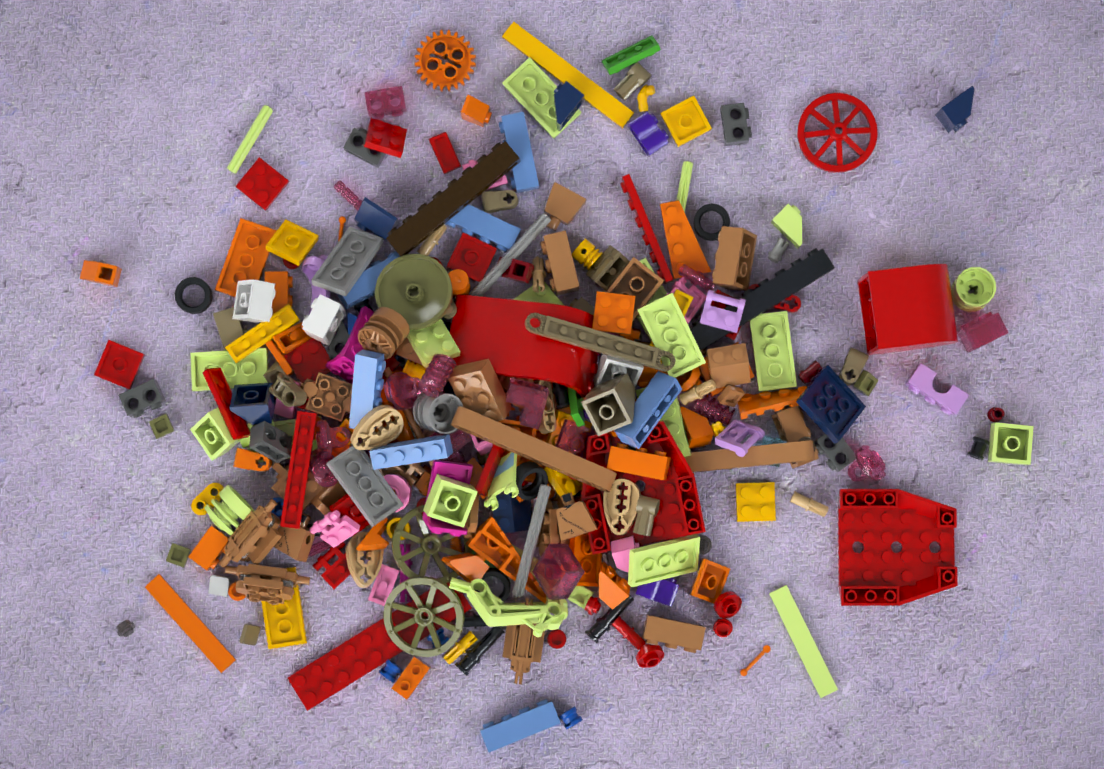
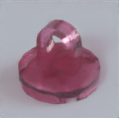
[384,371,422,411]
[316,420,351,459]
[848,445,886,482]

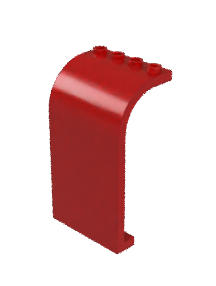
[443,294,601,398]

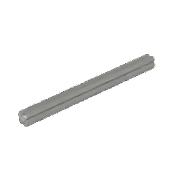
[469,213,551,297]
[512,484,551,597]

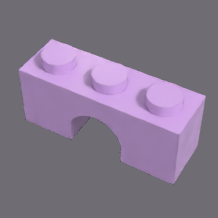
[905,363,969,416]

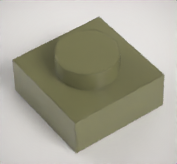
[853,370,879,396]
[148,414,175,439]
[166,543,192,568]

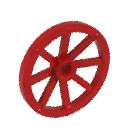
[797,93,878,173]

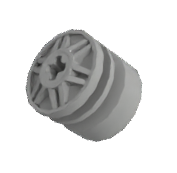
[413,390,463,434]

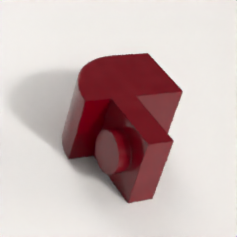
[498,256,534,284]

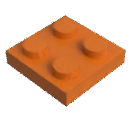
[592,291,635,335]

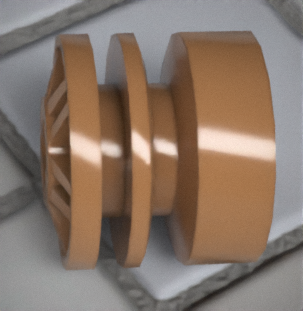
[358,307,410,359]

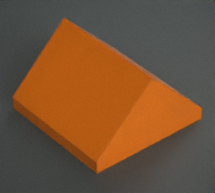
[689,558,730,604]

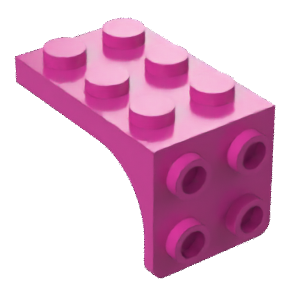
[326,306,374,384]
[422,460,473,537]

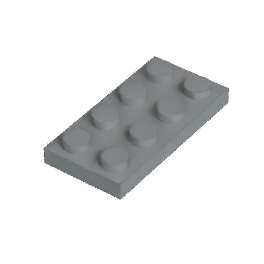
[311,227,383,297]
[326,446,403,527]

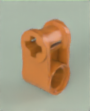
[233,448,272,471]

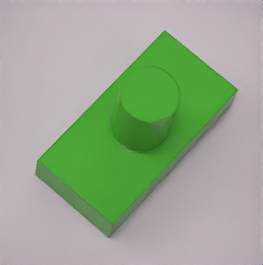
[568,387,585,427]

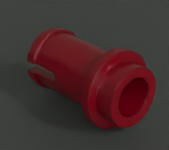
[798,360,823,384]
[987,407,1005,423]

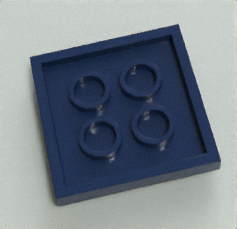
[796,365,866,444]

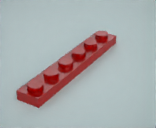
[620,174,673,284]
[280,411,317,529]

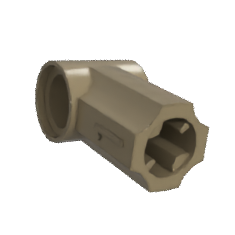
[613,62,652,101]
[633,495,660,536]

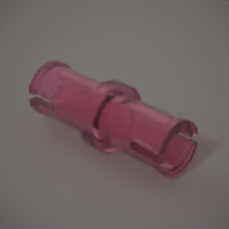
[678,264,716,292]

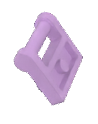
[700,290,746,333]
[715,419,765,457]

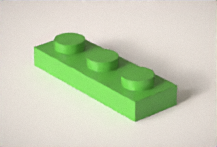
[601,35,661,75]

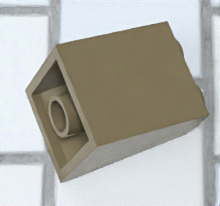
[581,373,636,436]

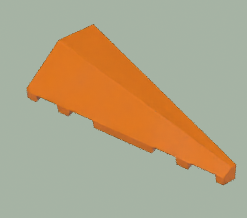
[466,516,547,603]

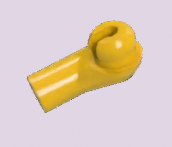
[637,84,655,112]

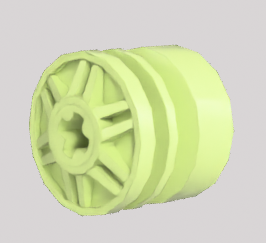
[951,267,996,312]
[204,485,254,536]

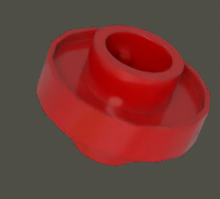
[714,591,742,619]
[636,644,664,668]

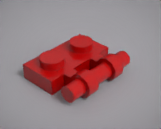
[312,542,351,590]

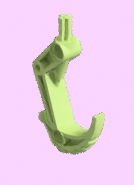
[449,569,568,637]

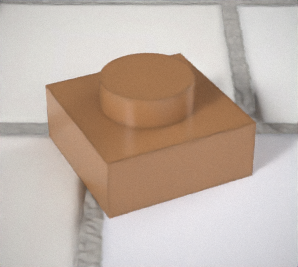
[717,385,745,407]

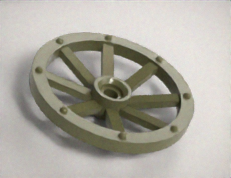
[392,505,472,583]
[383,576,464,657]

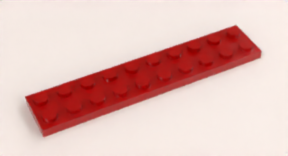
[288,581,472,711]

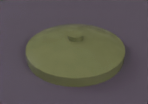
[375,254,453,330]

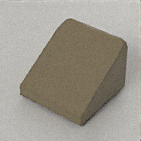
[263,361,286,385]
[239,623,261,645]

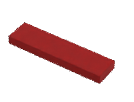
[202,368,250,440]

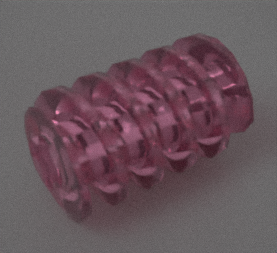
[418,354,457,398]
[693,394,736,426]
[310,448,338,487]

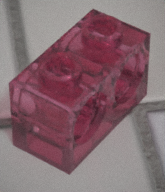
[364,86,407,120]

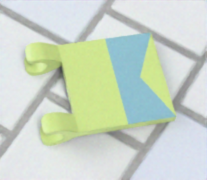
[484,452,519,511]

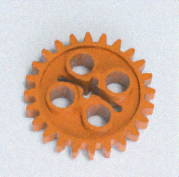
[415,30,476,92]

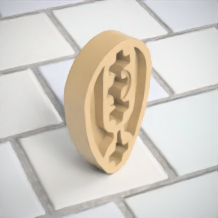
[350,405,404,450]
[603,479,641,535]
[346,532,384,588]

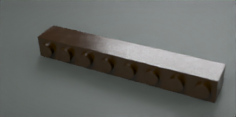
[386,141,521,256]

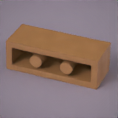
[771,406,819,469]

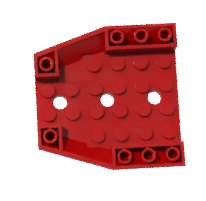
[581,421,706,555]
[838,489,958,606]

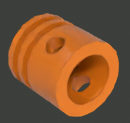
[448,269,471,299]

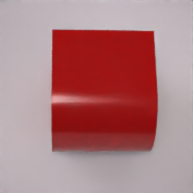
[858,264,958,355]

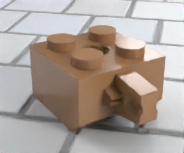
[271,462,326,512]

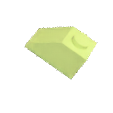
[771,204,802,249]

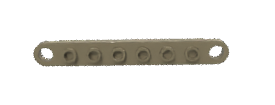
[525,313,676,372]

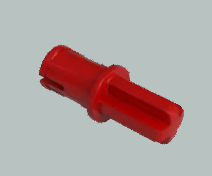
[611,616,646,650]

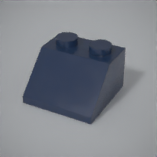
[554,81,584,132]
[935,86,975,133]
[354,197,400,242]
[229,383,276,425]
[493,493,532,534]

